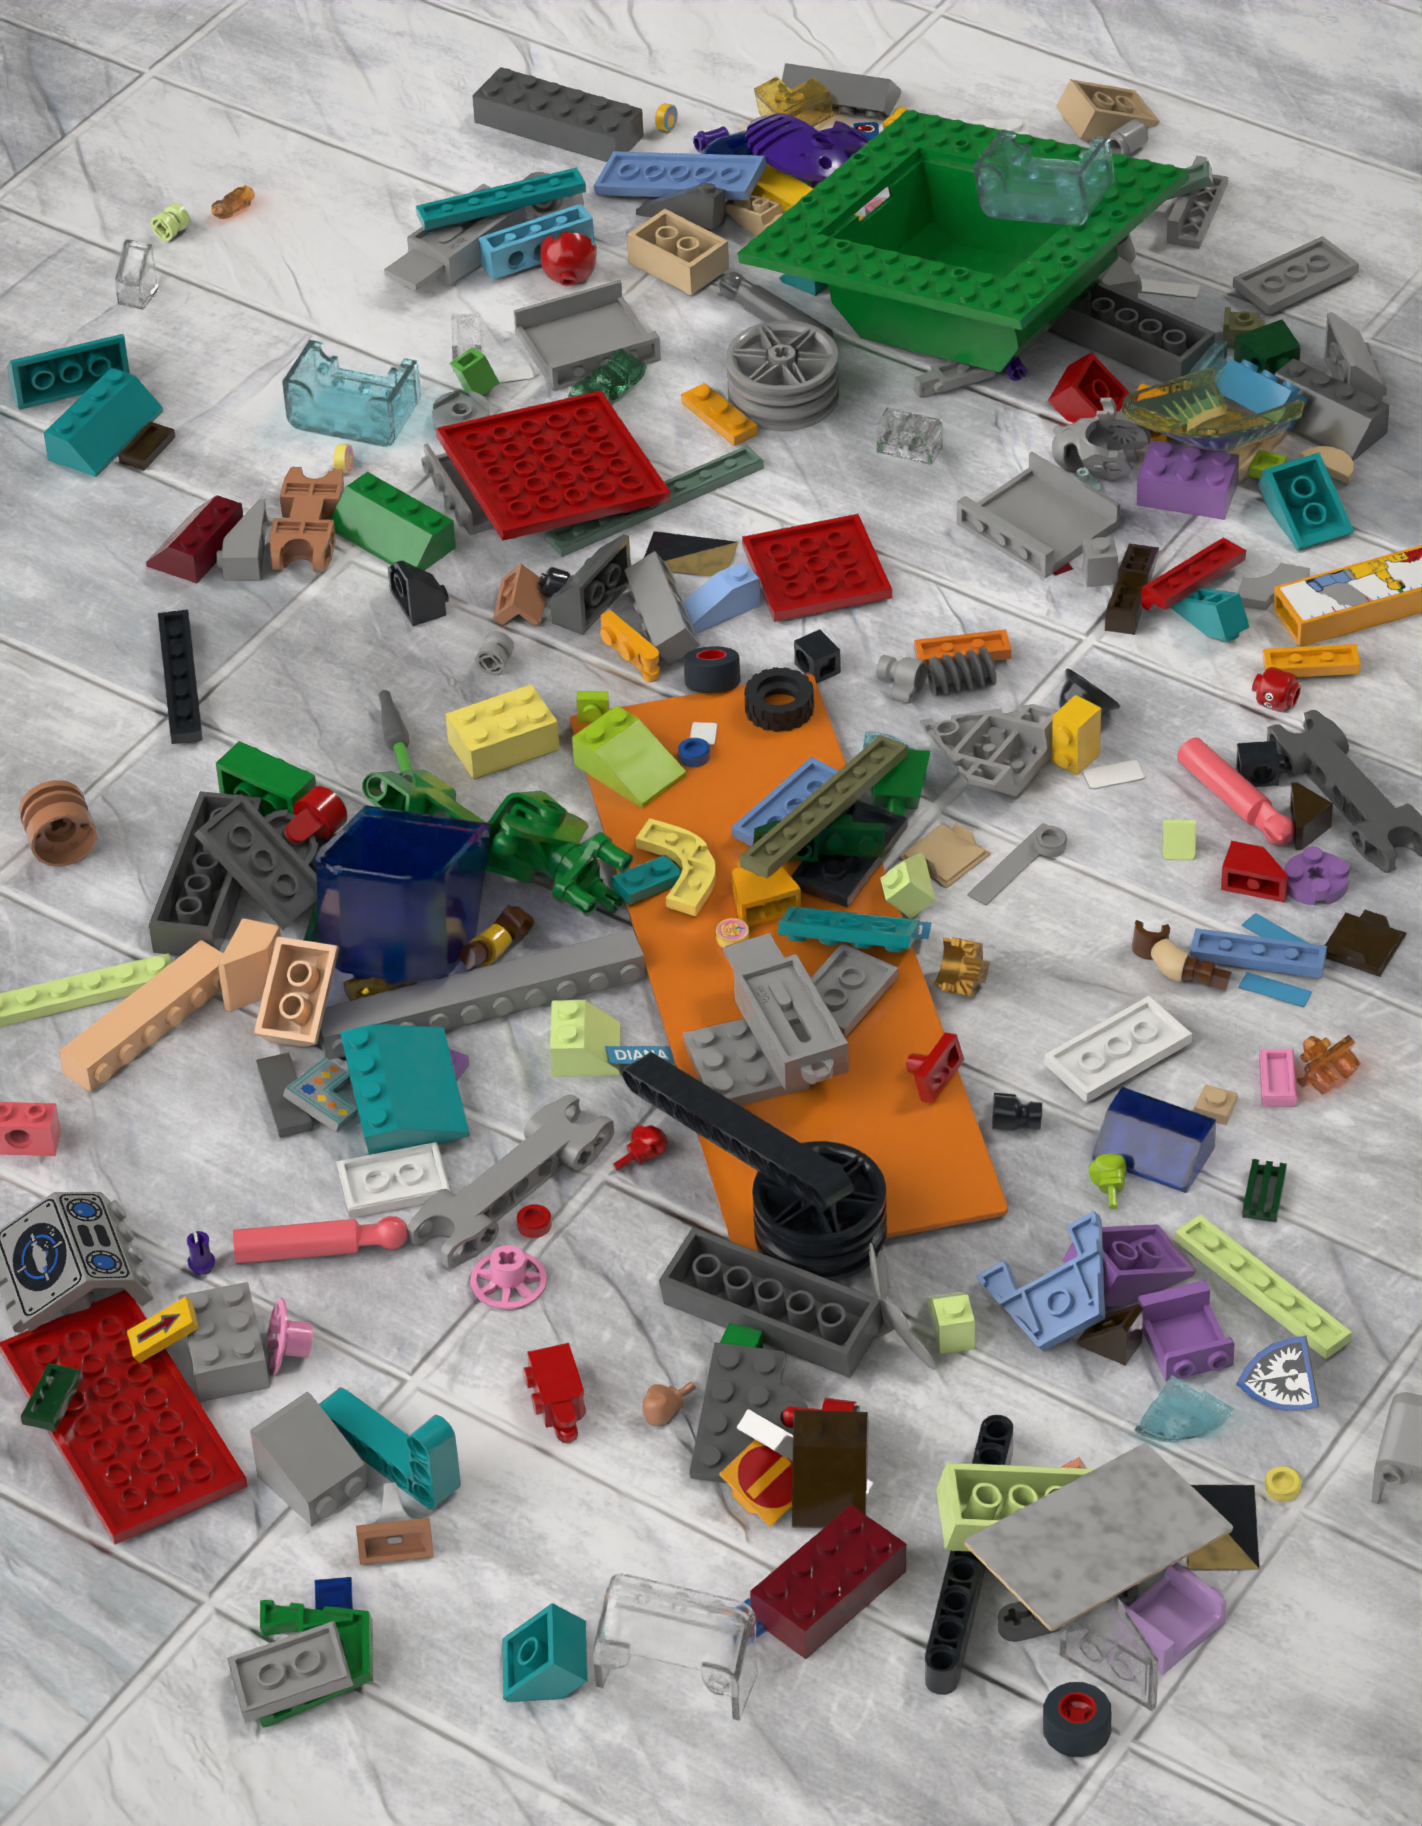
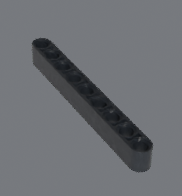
[925,1415,1013,1695]

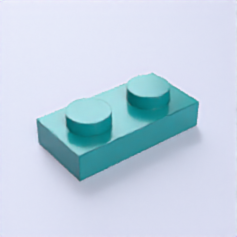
[611,855,682,905]

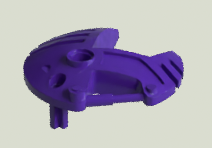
[745,113,870,189]

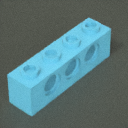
[478,204,595,280]

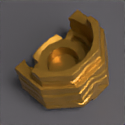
[933,937,990,997]

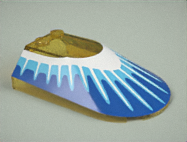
[1122,367,1304,452]

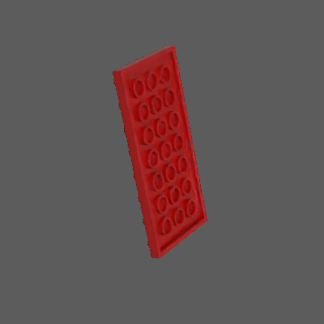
[0,1290,248,1545]

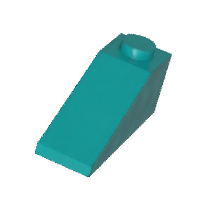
[1170,587,1250,642]

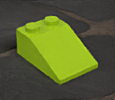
[572,705,687,808]

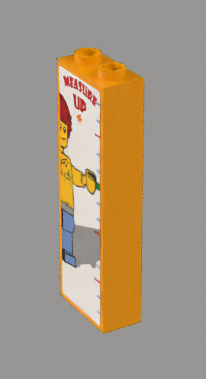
[1273,545,1422,647]

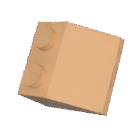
[218,918,281,1011]

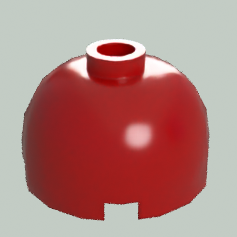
[540,232,597,286]

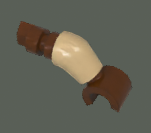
[1132,920,1232,991]

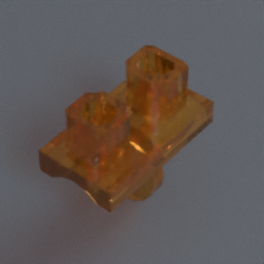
[1296,1035,1361,1095]

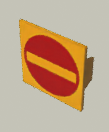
[719,1440,793,1527]

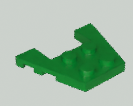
[259,1600,373,1728]

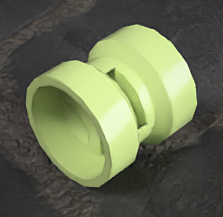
[151,203,190,241]

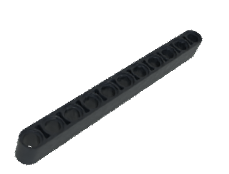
[622,1052,854,1211]

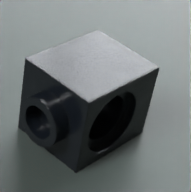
[794,629,841,683]
[1236,741,1285,787]

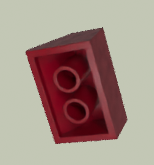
[146,495,243,584]

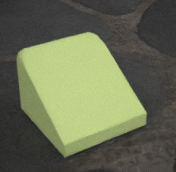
[1162,820,1196,860]

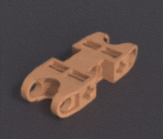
[270,466,344,572]

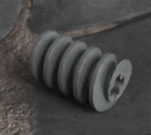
[928,647,997,696]

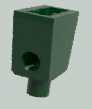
[1234,319,1301,375]

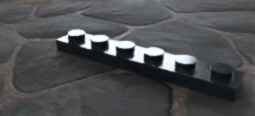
[158,609,203,744]

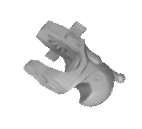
[1052,398,1152,481]

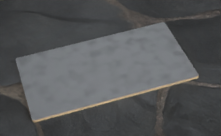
[964,1443,1233,1631]

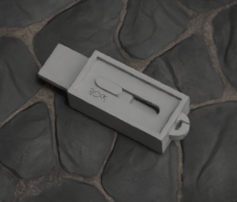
[384,184,526,291]
[723,933,849,1091]

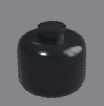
[538,567,571,598]

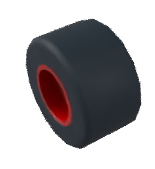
[684,646,741,693]
[1043,1682,1112,1757]

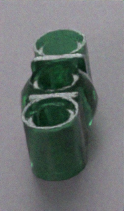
[568,348,647,401]

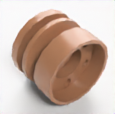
[19,780,97,866]

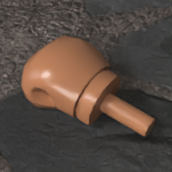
[642,1382,696,1426]

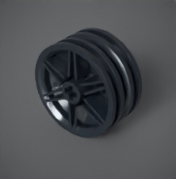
[752,1141,887,1281]

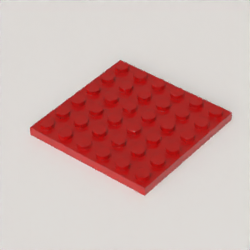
[436,391,671,541]

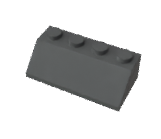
[779,63,901,120]
[1256,359,1389,461]

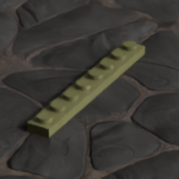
[740,735,908,879]

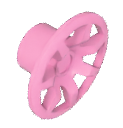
[470,1245,547,1309]
[267,1298,313,1376]

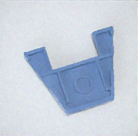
[977,1211,1105,1352]

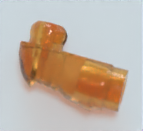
[211,185,255,220]

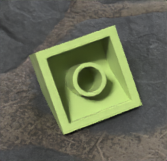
[550,1000,621,1077]

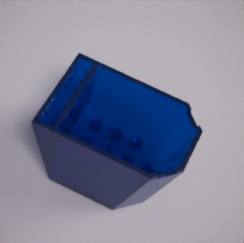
[316,805,491,985]

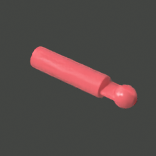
[1177,737,1295,846]
[233,1216,408,1264]

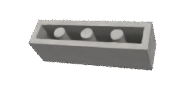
[624,551,701,665]

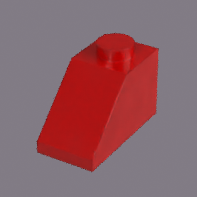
[1221,840,1288,903]

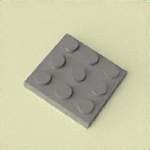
[683,1018,810,1105]

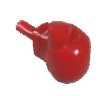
[613,1125,668,1171]

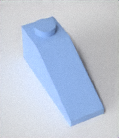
[683,562,760,633]

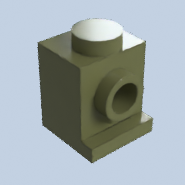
[1222,307,1265,348]

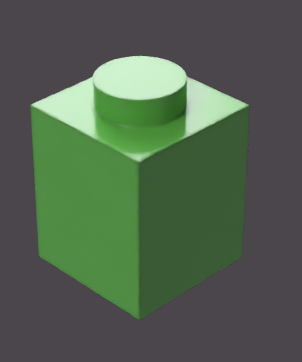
[450,347,500,396]

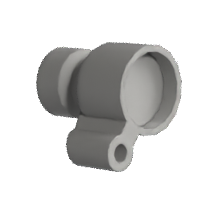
[876,655,928,703]

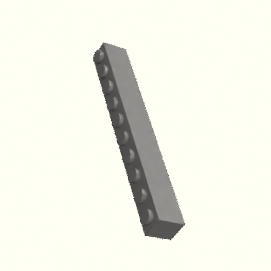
[318,929,646,1060]

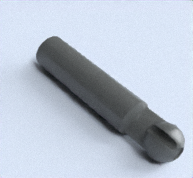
[719,272,833,339]

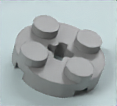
[432,391,490,428]

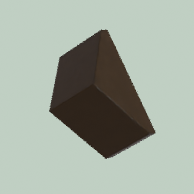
[1290,782,1333,850]
[1077,1304,1143,1366]

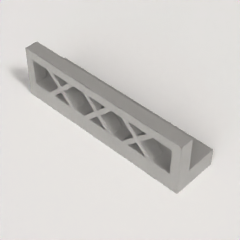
[1167,155,1228,249]

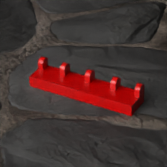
[1141,537,1246,610]

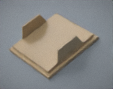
[899,823,991,888]

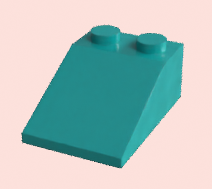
[1258,452,1354,551]

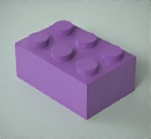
[1137,440,1239,520]

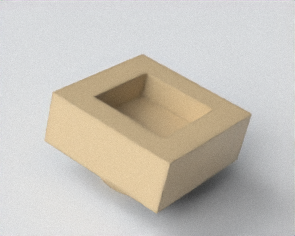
[1194,1084,1238,1125]

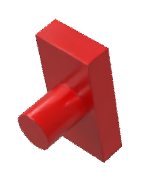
[906,1032,964,1103]

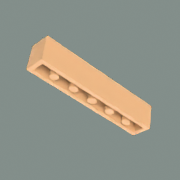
[59,940,223,1092]

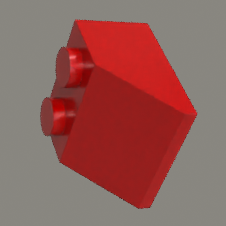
[1048,352,1130,423]

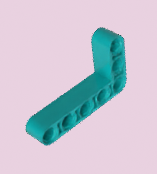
[319,1387,461,1510]

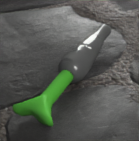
[378,690,416,786]

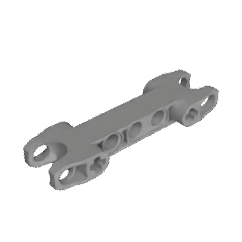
[407,1094,614,1268]

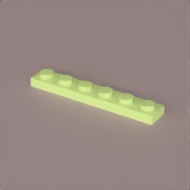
[0,953,172,1027]
[1175,1214,1352,1359]

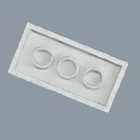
[1044,996,1192,1103]

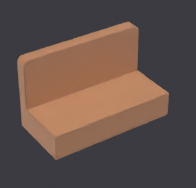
[493,564,546,626]

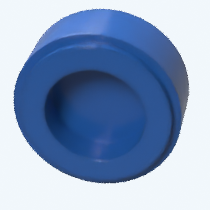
[678,738,710,767]

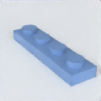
[1190,928,1327,978]

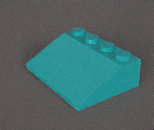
[340,1024,470,1155]

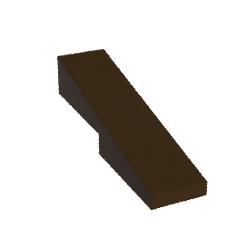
[1104,543,1159,635]

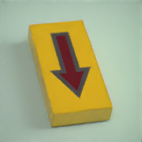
[127,1296,199,1363]

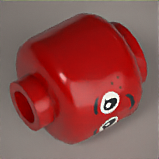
[1252,667,1301,712]

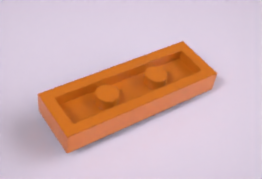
[914,629,1011,667]

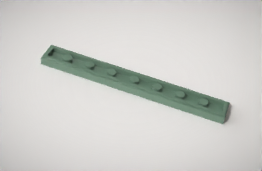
[545,445,764,557]

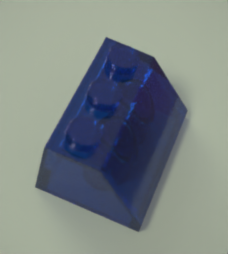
[1092,1087,1216,1193]

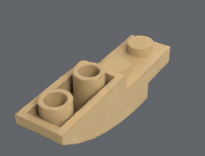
[725,195,783,237]

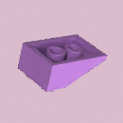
[1063,1224,1196,1307]

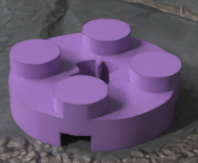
[1284,846,1349,905]

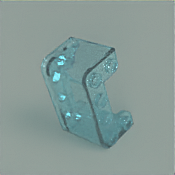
[973,130,1115,225]
[282,340,421,447]

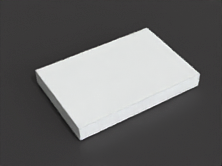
[336,1142,450,1219]

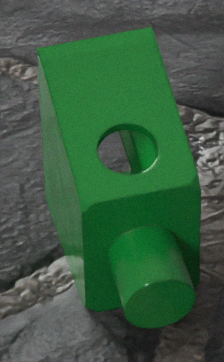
[870,749,930,817]

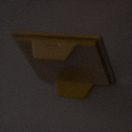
[1324,909,1407,977]

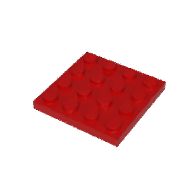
[742,514,892,622]

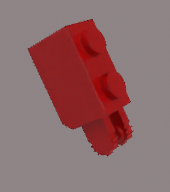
[523,1343,586,1444]

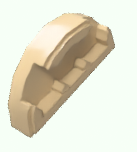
[1300,446,1354,485]

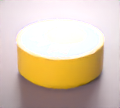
[655,103,678,132]

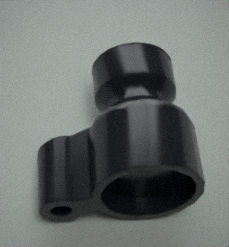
[992,1092,1042,1131]

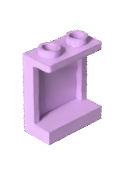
[1108,1562,1226,1675]

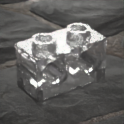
[876,407,943,465]

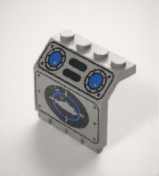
[0,1192,154,1333]

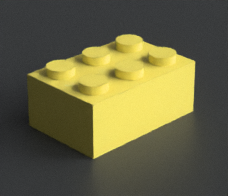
[445,684,560,780]

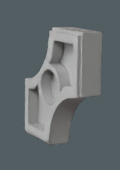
[1238,563,1310,610]

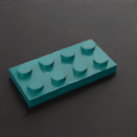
[778,906,920,952]

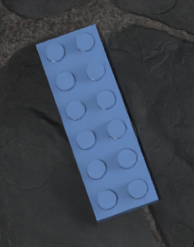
[593,151,767,201]

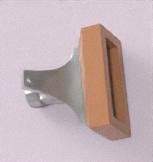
[356,1482,434,1565]

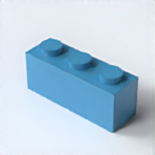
[1213,359,1308,431]

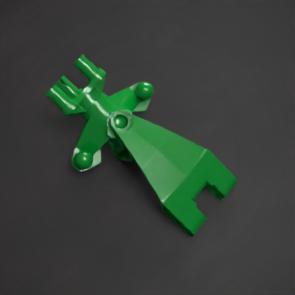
[362,769,633,917]

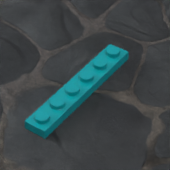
[416,167,586,231]

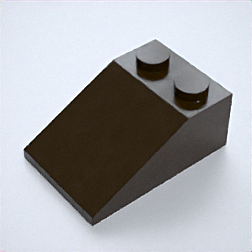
[792,1410,869,1528]

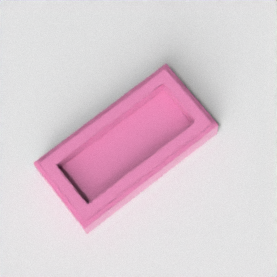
[1259,1049,1297,1107]

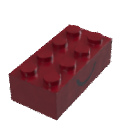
[750,1505,906,1659]

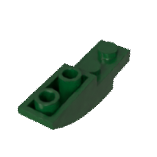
[753,814,885,862]

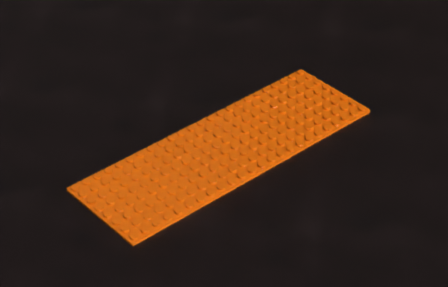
[570,674,1008,1252]

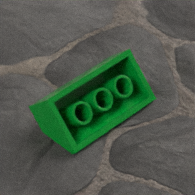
[330,472,456,571]

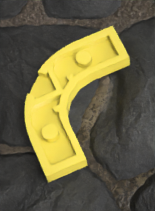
[635,818,716,916]

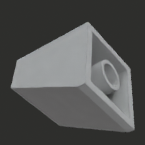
[250,1391,368,1526]

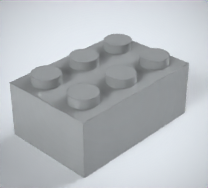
[178,1282,270,1402]

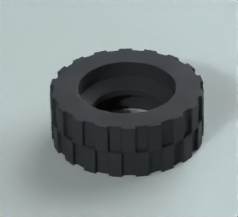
[744,667,814,732]

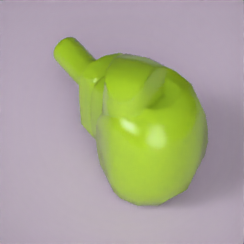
[1088,1153,1126,1209]

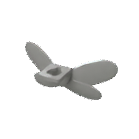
[869,1243,936,1370]

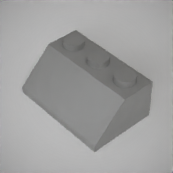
[1324,312,1387,401]

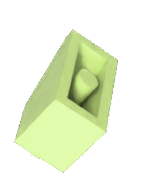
[880,853,936,919]
[927,1292,975,1354]

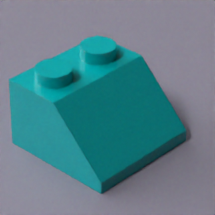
[502,1603,588,1702]

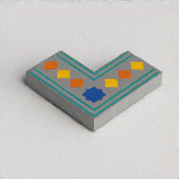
[283,1057,358,1132]

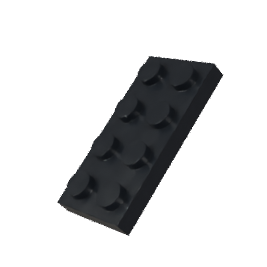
[791,800,908,908]

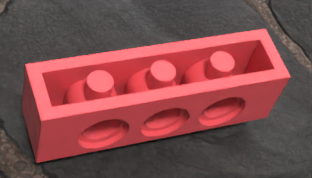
[0,1102,61,1156]

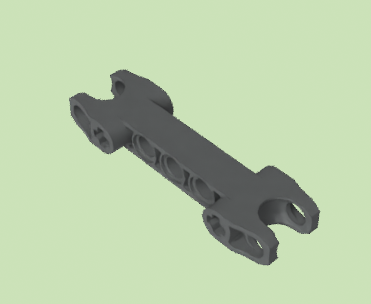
[1267,710,1422,872]

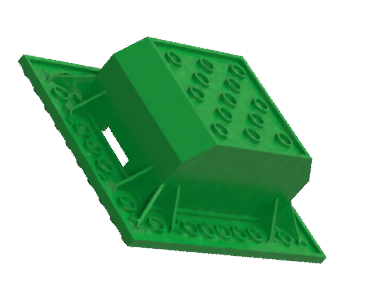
[737,110,1189,372]

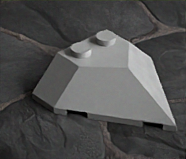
[920,704,1058,797]

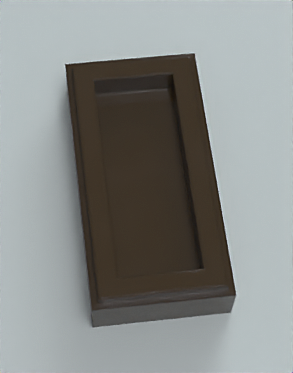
[118,422,176,471]

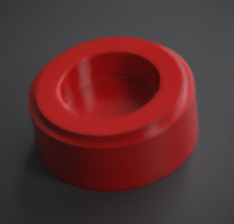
[517,1204,552,1238]

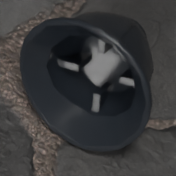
[1059,668,1121,715]

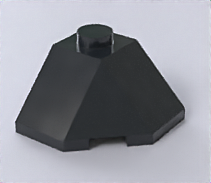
[387,560,449,626]

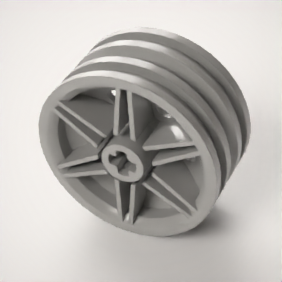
[726,320,839,431]

